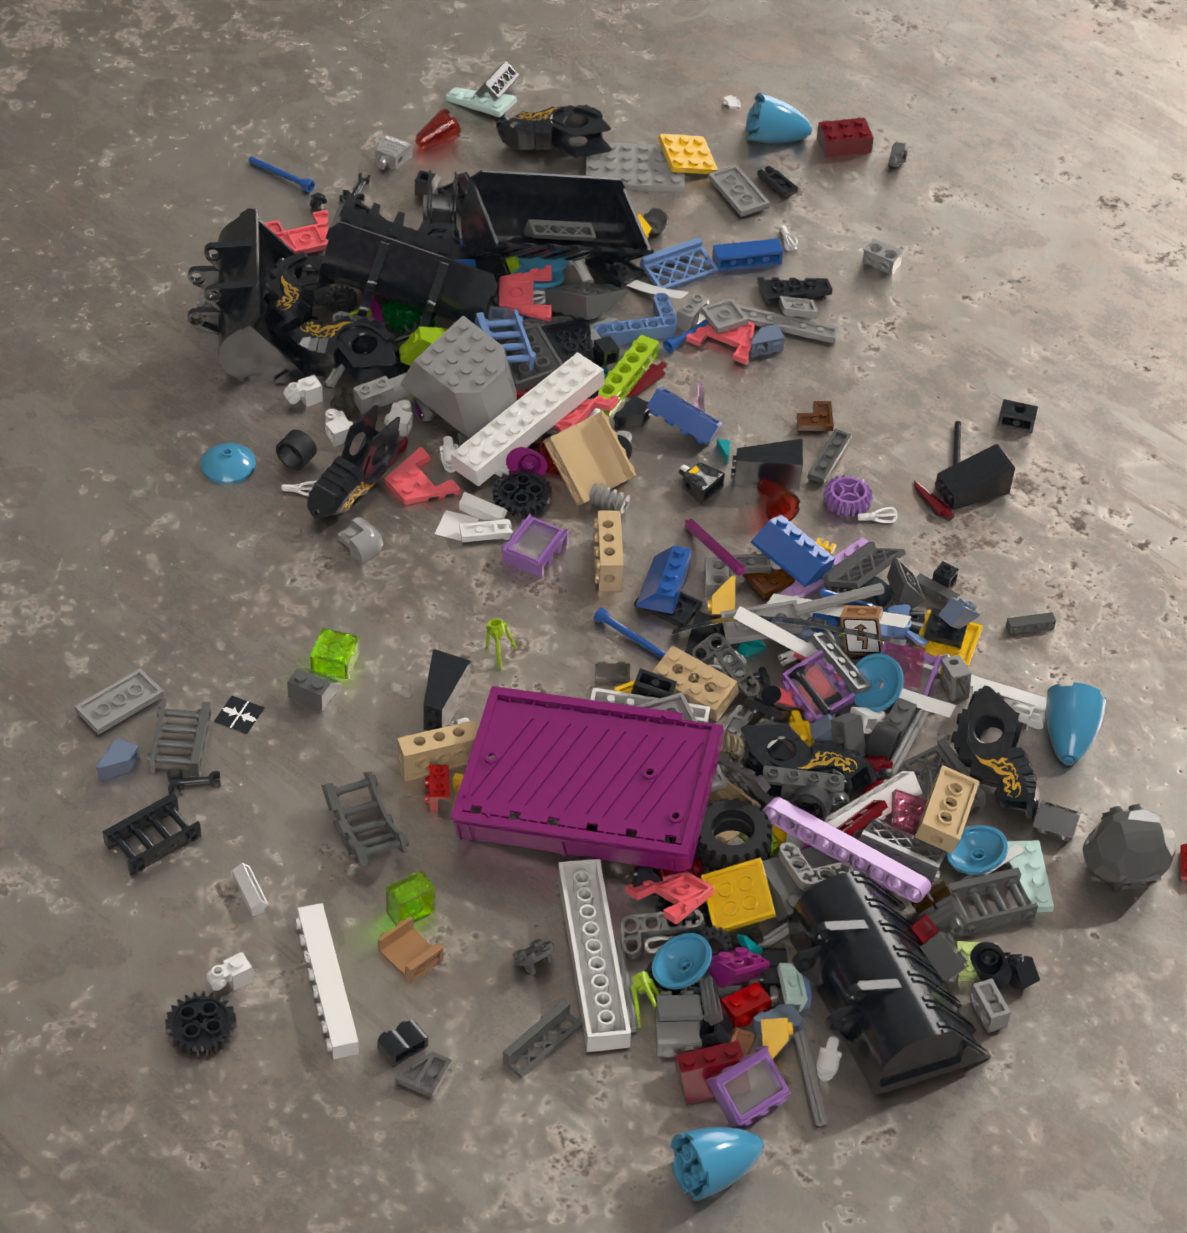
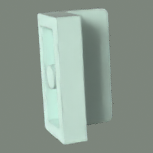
[777,963,808,1013]

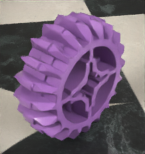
[823,474,873,518]

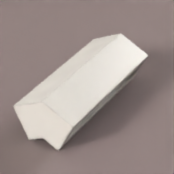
[459,492,508,521]
[232,863,269,917]

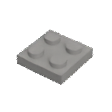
[778,296,818,320]
[701,298,748,334]

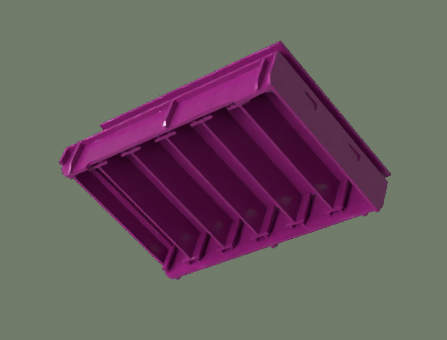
[450,686,725,873]

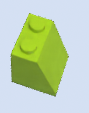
[399,327,449,366]

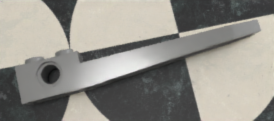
[354,373,412,414]

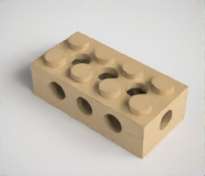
[593,511,624,591]
[652,645,739,722]
[397,720,478,782]
[914,765,980,854]

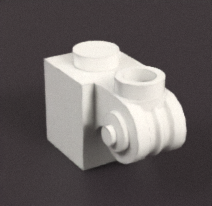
[283,375,323,407]
[384,400,413,437]
[325,409,354,447]
[850,707,887,734]
[205,952,253,991]

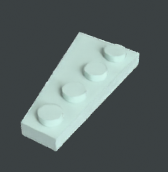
[446,87,517,117]
[1007,840,1054,912]

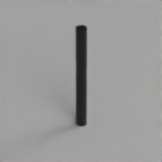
[953,421,962,465]

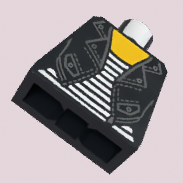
[679,462,725,504]

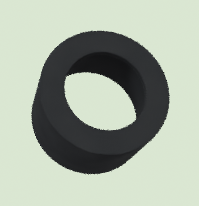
[276,429,317,470]
[865,722,902,761]
[790,785,832,821]

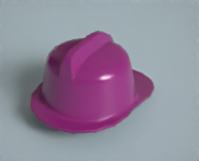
[506,447,547,478]

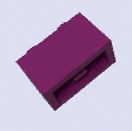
[709,947,770,988]

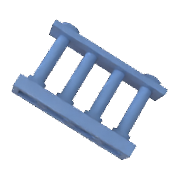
[475,309,536,370]

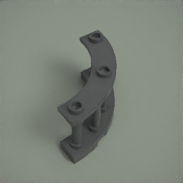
[321,771,409,867]

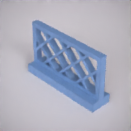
[639,237,719,289]

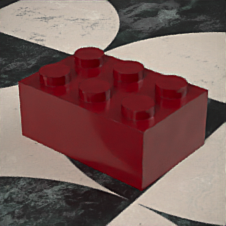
[817,117,874,158]

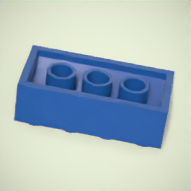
[646,387,723,445]
[751,515,836,587]
[636,546,691,614]

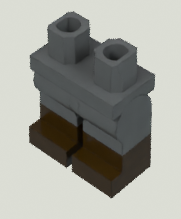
[910,880,966,939]

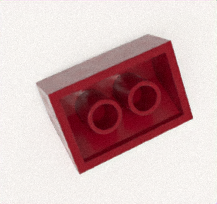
[675,1040,750,1105]

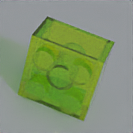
[310,628,360,680]
[386,870,435,926]

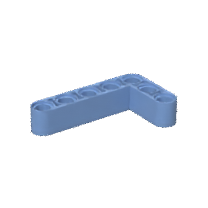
[594,293,678,345]

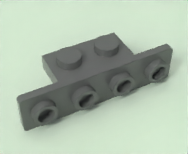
[763,766,845,804]

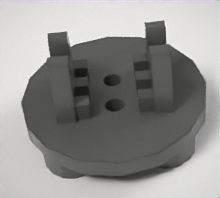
[513,939,554,975]

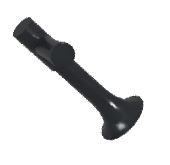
[788,665,842,716]
[742,667,781,704]

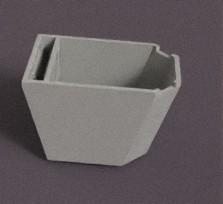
[401,316,517,438]

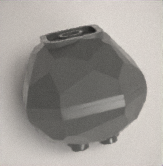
[1082,804,1176,891]

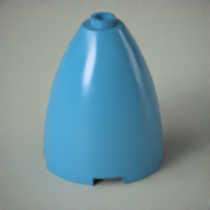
[745,93,813,144]
[1046,682,1106,766]
[670,1127,764,1201]

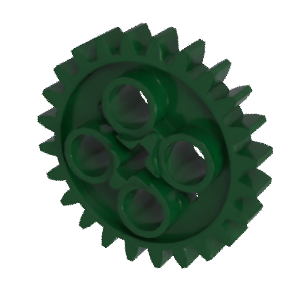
[382,299,439,334]

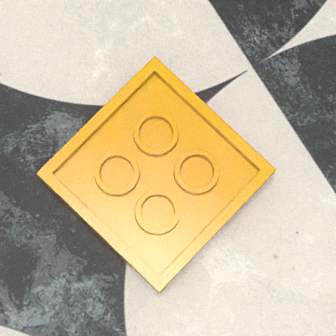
[658,134,718,174]
[913,609,983,668]
[701,857,776,931]

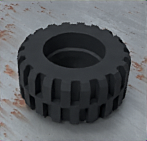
[695,798,772,872]

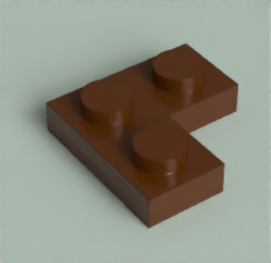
[796,401,834,431]
[742,569,795,599]

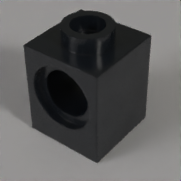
[932,561,959,590]

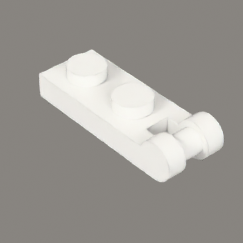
[459,519,513,542]

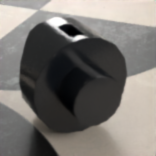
[909,610,925,635]

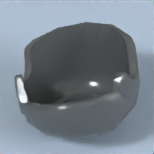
[643,208,668,234]
[819,791,850,814]

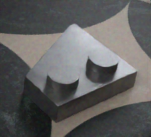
[394,1052,452,1098]

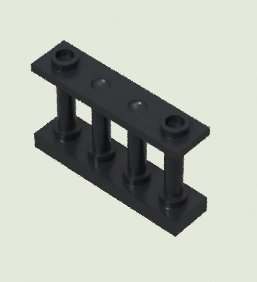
[102,793,201,876]

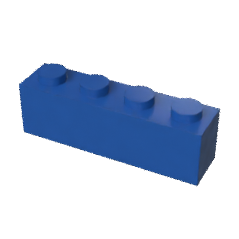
[712,238,783,271]

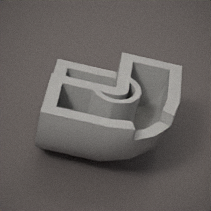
[338,517,383,565]

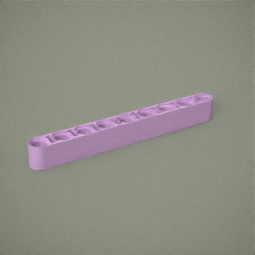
[762,797,931,903]

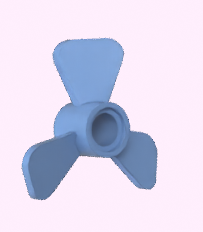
[880,604,928,647]

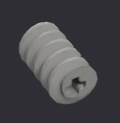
[588,483,630,514]

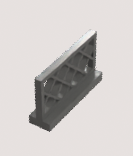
[822,542,905,592]
[903,738,986,819]
[859,819,947,884]

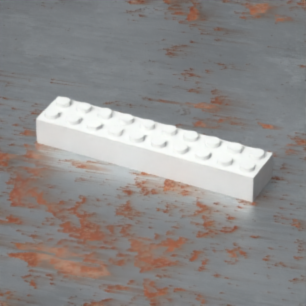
[451,353,605,486]
[558,859,631,1052]

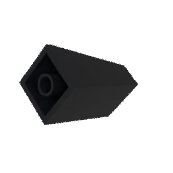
[731,439,803,491]
[935,444,1015,510]
[423,649,470,731]

